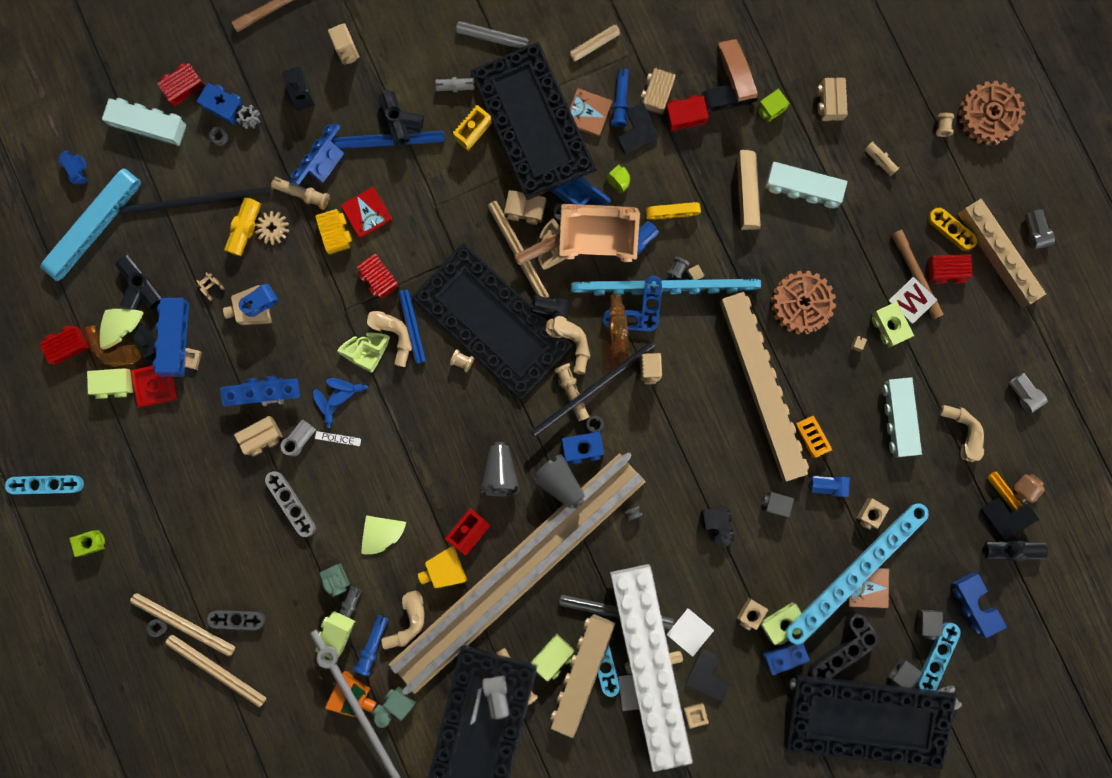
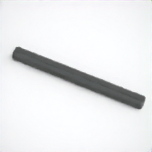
[559,595,674,629]

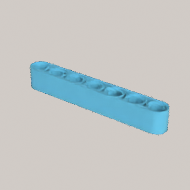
[40,169,141,281]

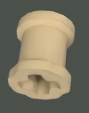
[936,113,954,137]
[449,349,474,373]

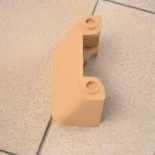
[559,204,640,262]

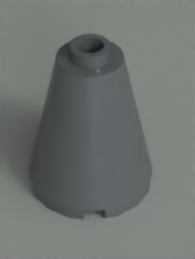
[480,442,519,496]
[532,454,585,509]

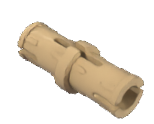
[864,142,899,177]

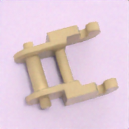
[197,272,225,301]

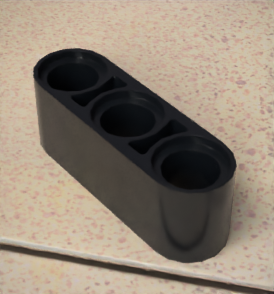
[701,83,758,113]

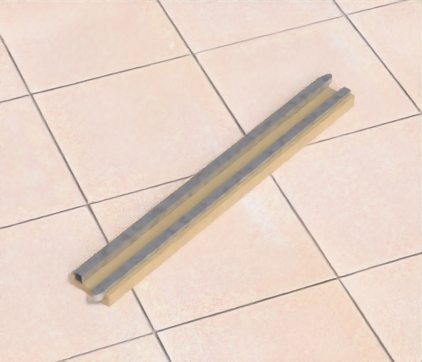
[389,453,646,695]

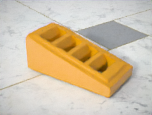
[796,416,832,458]

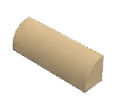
[737,150,761,230]

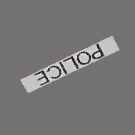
[315,431,361,446]

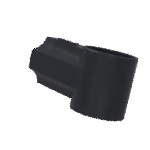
[531,295,570,320]

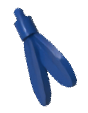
[326,378,368,406]
[313,389,341,428]

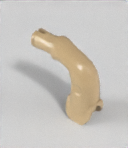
[367,311,412,367]
[546,316,590,375]
[939,405,984,462]
[381,590,424,650]

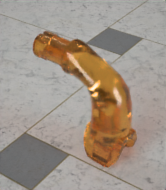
[609,294,630,358]
[84,325,141,367]

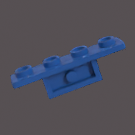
[288,124,344,185]
[551,177,611,206]
[220,375,300,406]

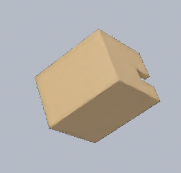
[687,265,704,280]
[851,336,867,352]

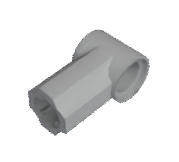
[1009,373,1048,414]
[281,419,316,457]
[483,676,509,719]

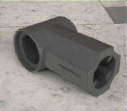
[1025,210,1055,250]

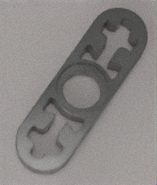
[207,610,266,630]

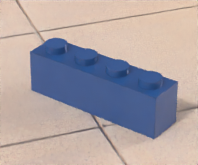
[153,298,189,377]

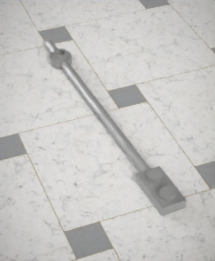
[310,629,400,778]

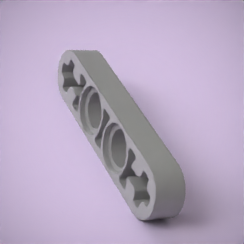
[265,472,316,537]

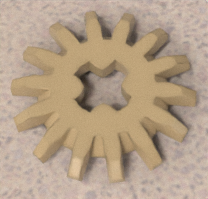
[255,211,289,245]

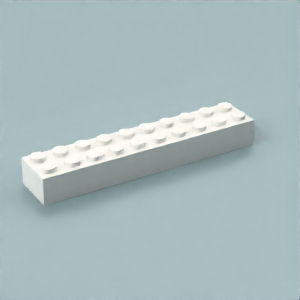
[610,564,692,772]

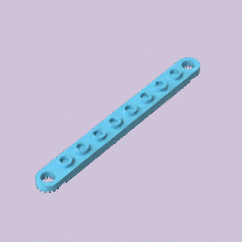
[571,279,761,296]
[786,504,929,644]

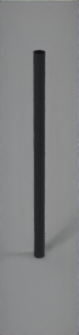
[119,187,271,215]
[530,341,656,437]

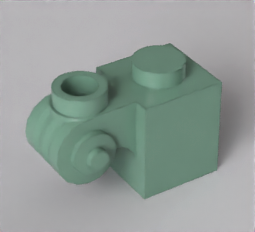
[320,563,350,597]
[371,687,416,727]

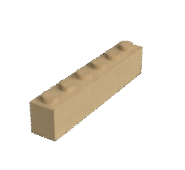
[958,199,1046,308]
[550,614,616,738]

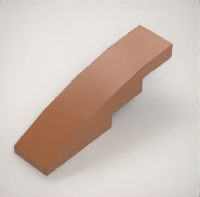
[718,39,758,101]

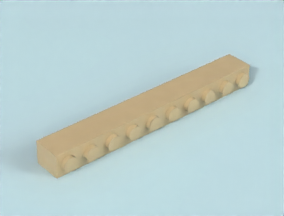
[720,292,809,482]

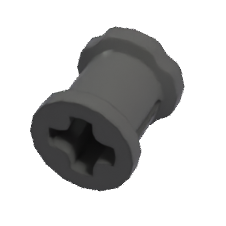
[666,256,690,280]

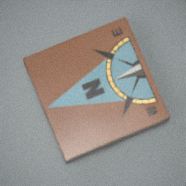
[570,88,613,137]
[848,568,889,608]

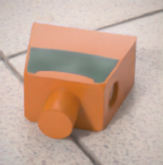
[325,671,377,717]

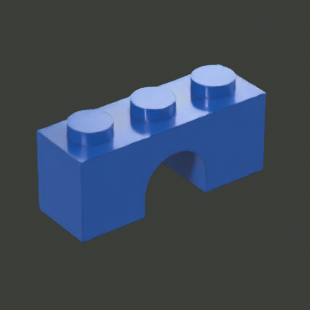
[951,573,1007,638]

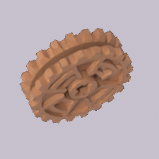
[958,81,1025,146]
[771,271,836,334]

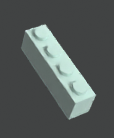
[102,98,186,146]
[765,162,847,208]
[882,378,922,457]

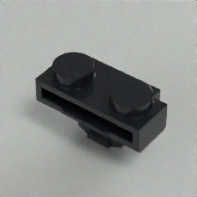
[131,323,156,360]

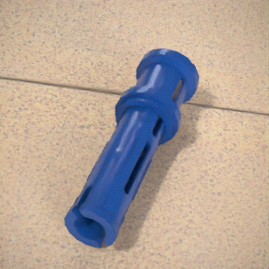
[611,69,629,128]
[353,614,389,676]

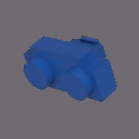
[58,150,88,185]

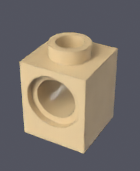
[856,498,889,530]
[737,598,768,630]

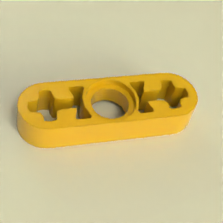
[645,203,701,220]
[928,208,977,251]

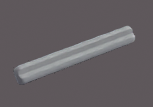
[456,21,528,49]

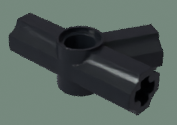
[379,90,424,147]
[115,255,163,310]
[983,541,1048,561]

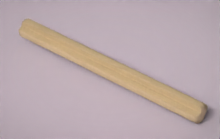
[488,201,549,298]
[130,593,235,656]
[165,635,266,707]

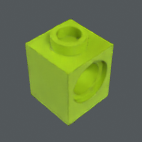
[757,89,790,122]
[70,530,105,557]

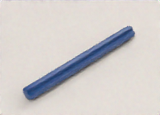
[333,131,445,149]

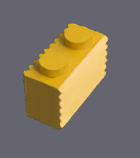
[453,105,492,150]
[315,209,352,254]

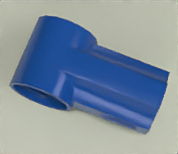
[637,221,659,256]
[810,476,850,497]

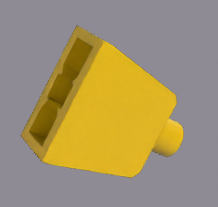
[418,546,467,588]

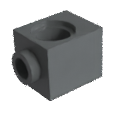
[762,492,794,517]
[917,610,943,639]
[887,658,922,688]

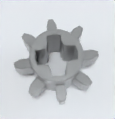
[236,105,261,129]

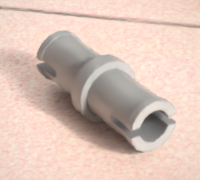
[436,77,474,92]

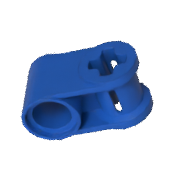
[239,284,279,317]

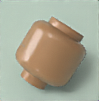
[1014,474,1045,503]

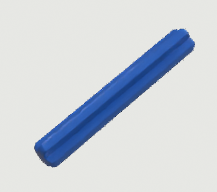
[398,290,426,363]

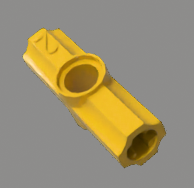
[224,198,261,256]

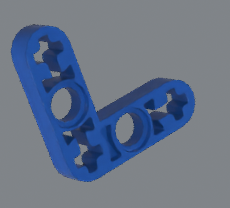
[603,276,662,331]

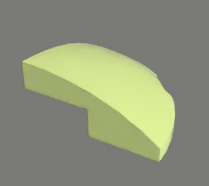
[100,309,143,350]
[337,333,390,373]
[361,516,406,554]

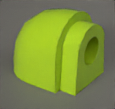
[605,165,630,193]

